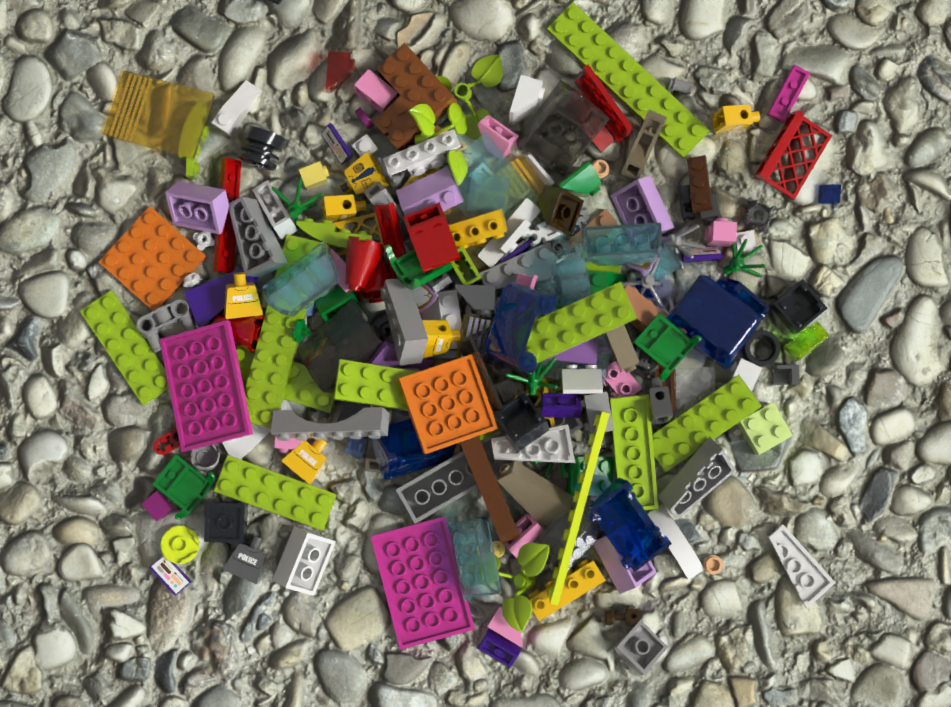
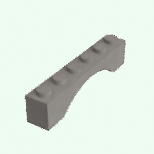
[271,407,390,441]

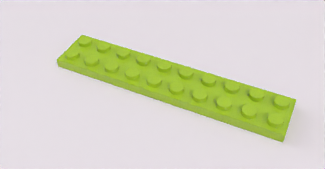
[547,2,710,159]
[245,234,325,428]

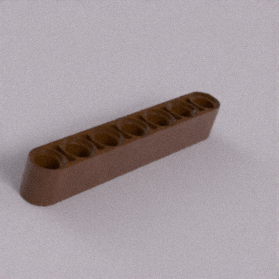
[460,436,520,544]

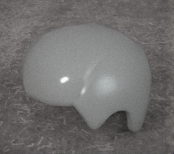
[190,445,220,472]

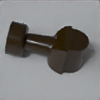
[605,606,642,625]

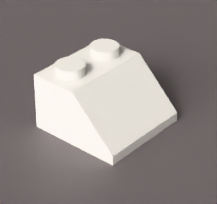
[561,365,603,394]

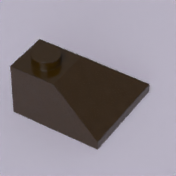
[538,185,584,236]

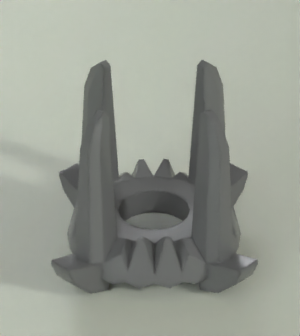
[740,197,777,235]
[630,345,659,378]

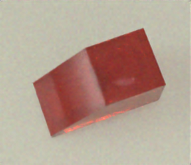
[325,51,355,93]

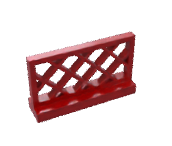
[575,64,634,144]
[753,110,833,200]

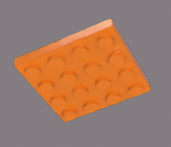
[99,206,207,311]
[398,354,498,455]

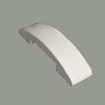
[646,504,704,580]

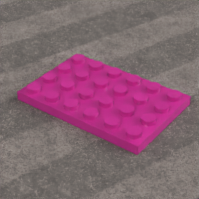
[159,320,253,452]
[371,516,475,650]

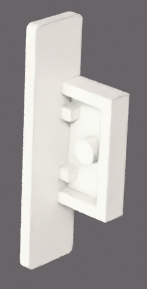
[383,130,461,177]
[478,198,541,268]

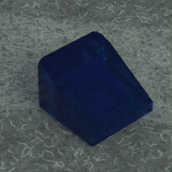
[818,184,841,205]

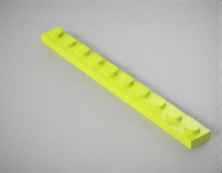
[547,411,609,606]

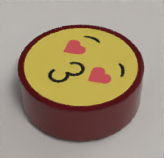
[487,539,506,559]

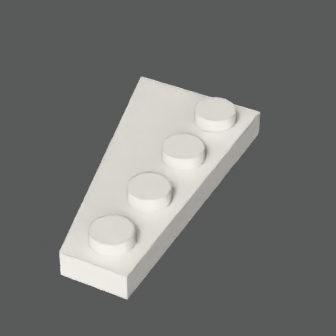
[222,400,293,459]
[491,425,575,463]
[768,524,835,609]

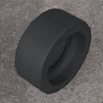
[742,330,780,367]

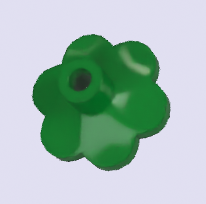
[292,319,311,343]

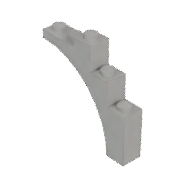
[364,181,452,293]

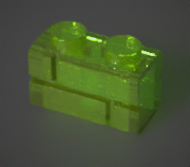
[783,321,829,361]

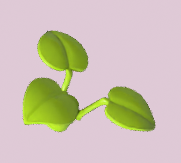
[436,55,503,143]
[408,103,468,185]
[472,543,549,632]

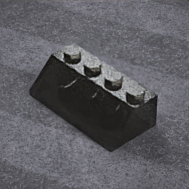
[532,496,614,571]

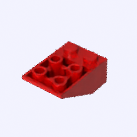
[403,202,460,272]

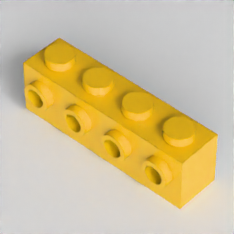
[449,208,509,249]
[528,559,606,621]

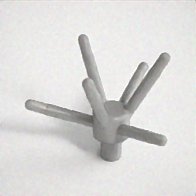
[378,149,411,195]
[660,220,705,270]
[622,257,664,308]

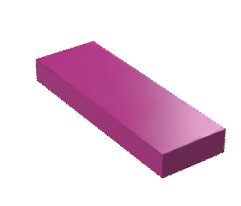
[767,64,811,123]

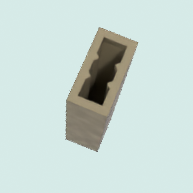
[603,325,640,373]
[497,460,573,526]

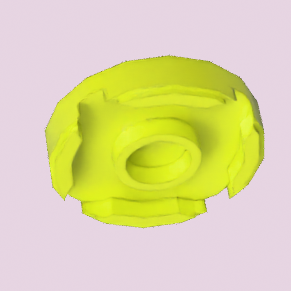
[160,525,200,564]

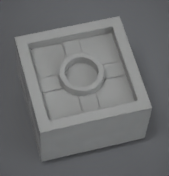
[580,391,614,434]

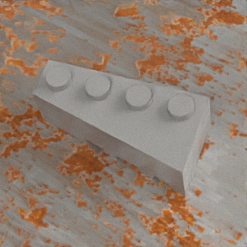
[229,197,289,277]
[479,242,565,291]
[381,279,428,365]
[658,437,736,520]

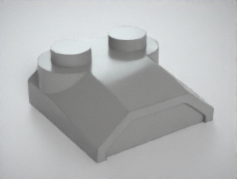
[614,619,669,675]

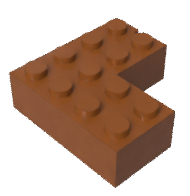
[373,43,458,151]

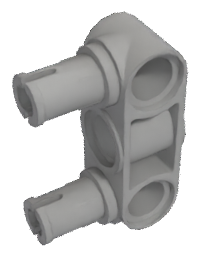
[137,300,197,354]

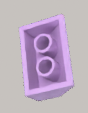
[396,166,464,215]
[611,176,675,246]
[165,181,229,234]
[592,521,657,594]

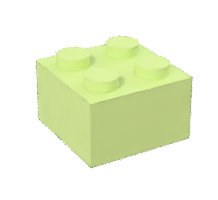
[737,402,793,455]

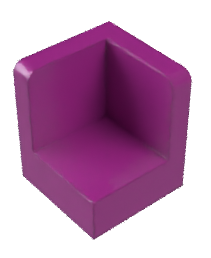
[142,491,175,522]

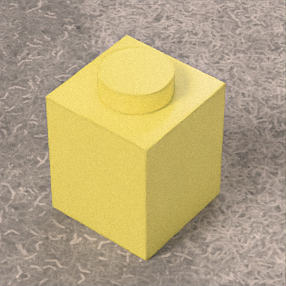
[299,161,330,191]

